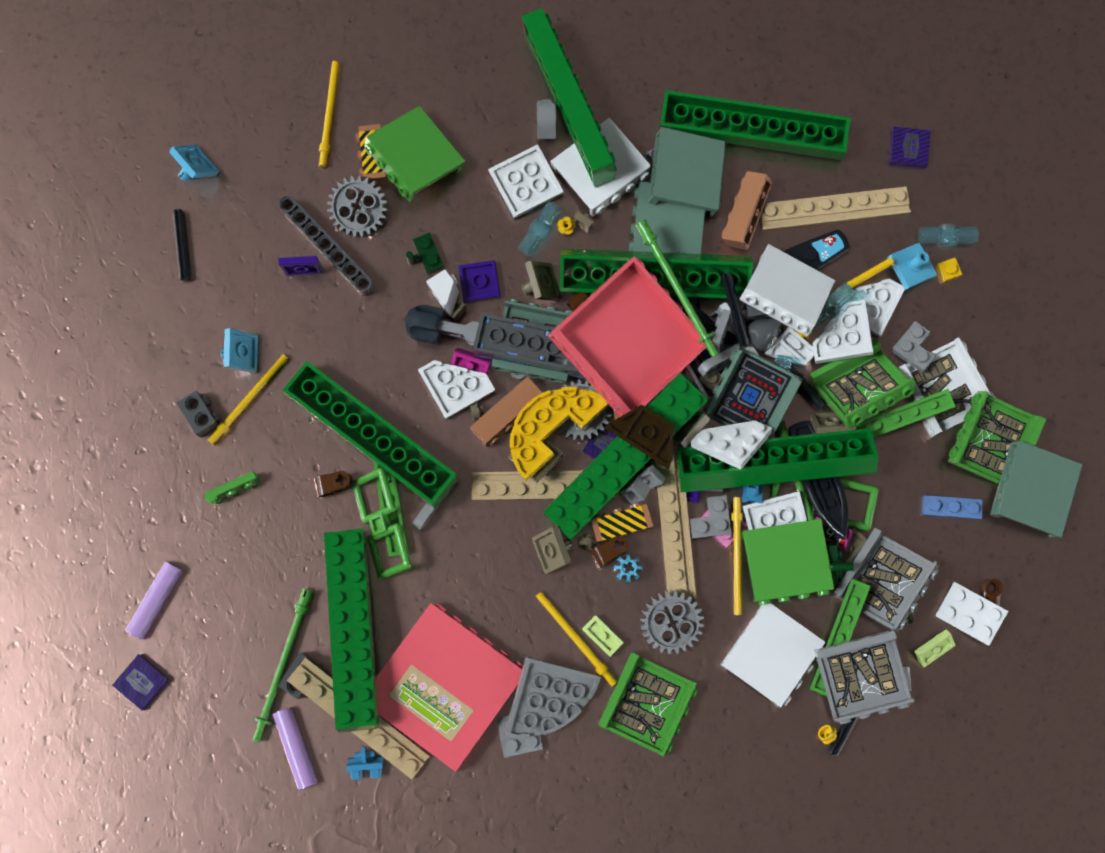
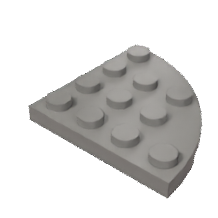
[504,657,601,738]

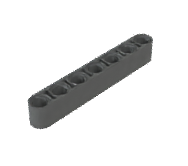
[279,196,374,296]

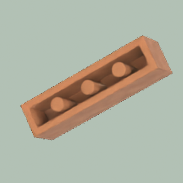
[721,171,772,250]
[470,376,542,447]

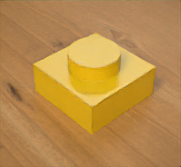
[936,258,963,283]

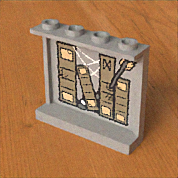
[834,528,939,633]
[814,630,915,724]

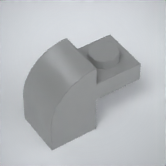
[537,99,556,139]
[619,465,666,504]

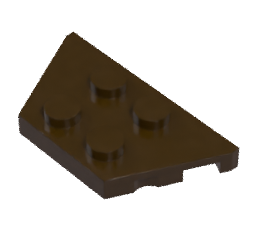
[604,404,675,469]

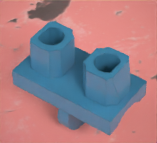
[742,484,764,503]
[346,746,384,780]

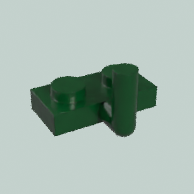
[406,232,444,274]
[829,542,854,585]

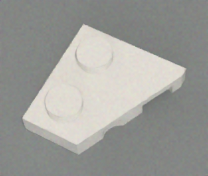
[764,327,814,366]

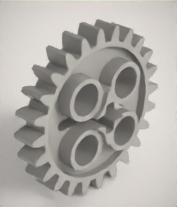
[327,176,388,237]
[557,379,613,442]
[640,590,704,654]

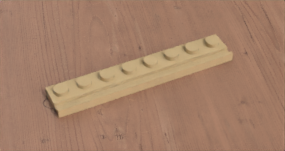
[760,186,911,232]
[654,449,697,603]
[472,470,625,501]
[287,657,430,780]

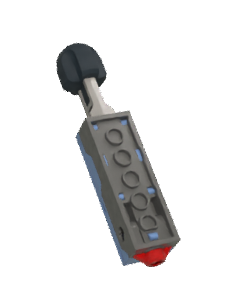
[404,305,586,379]

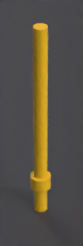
[319,61,339,168]
[207,354,289,445]
[731,497,743,615]
[536,591,618,686]

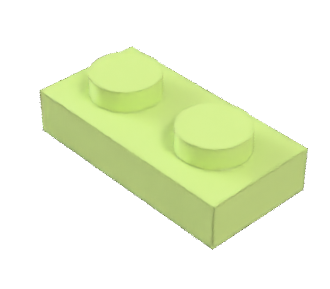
[582,615,623,657]
[914,629,955,667]

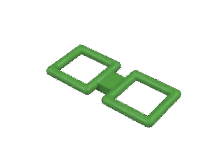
[352,468,411,580]
[770,478,879,531]

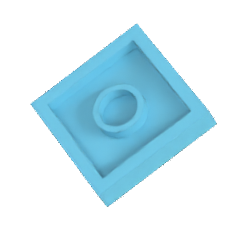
[169,144,219,182]
[887,243,937,290]
[221,328,258,373]

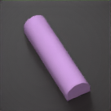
[125,561,183,640]
[272,707,318,790]

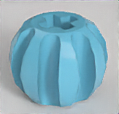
[614,554,643,583]

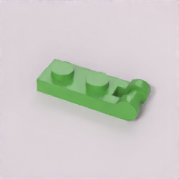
[205,471,260,504]

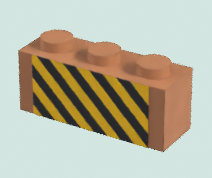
[356,124,388,184]
[590,502,653,544]

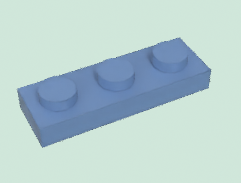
[922,495,982,520]

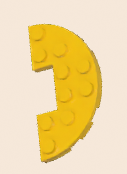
[510,387,610,482]

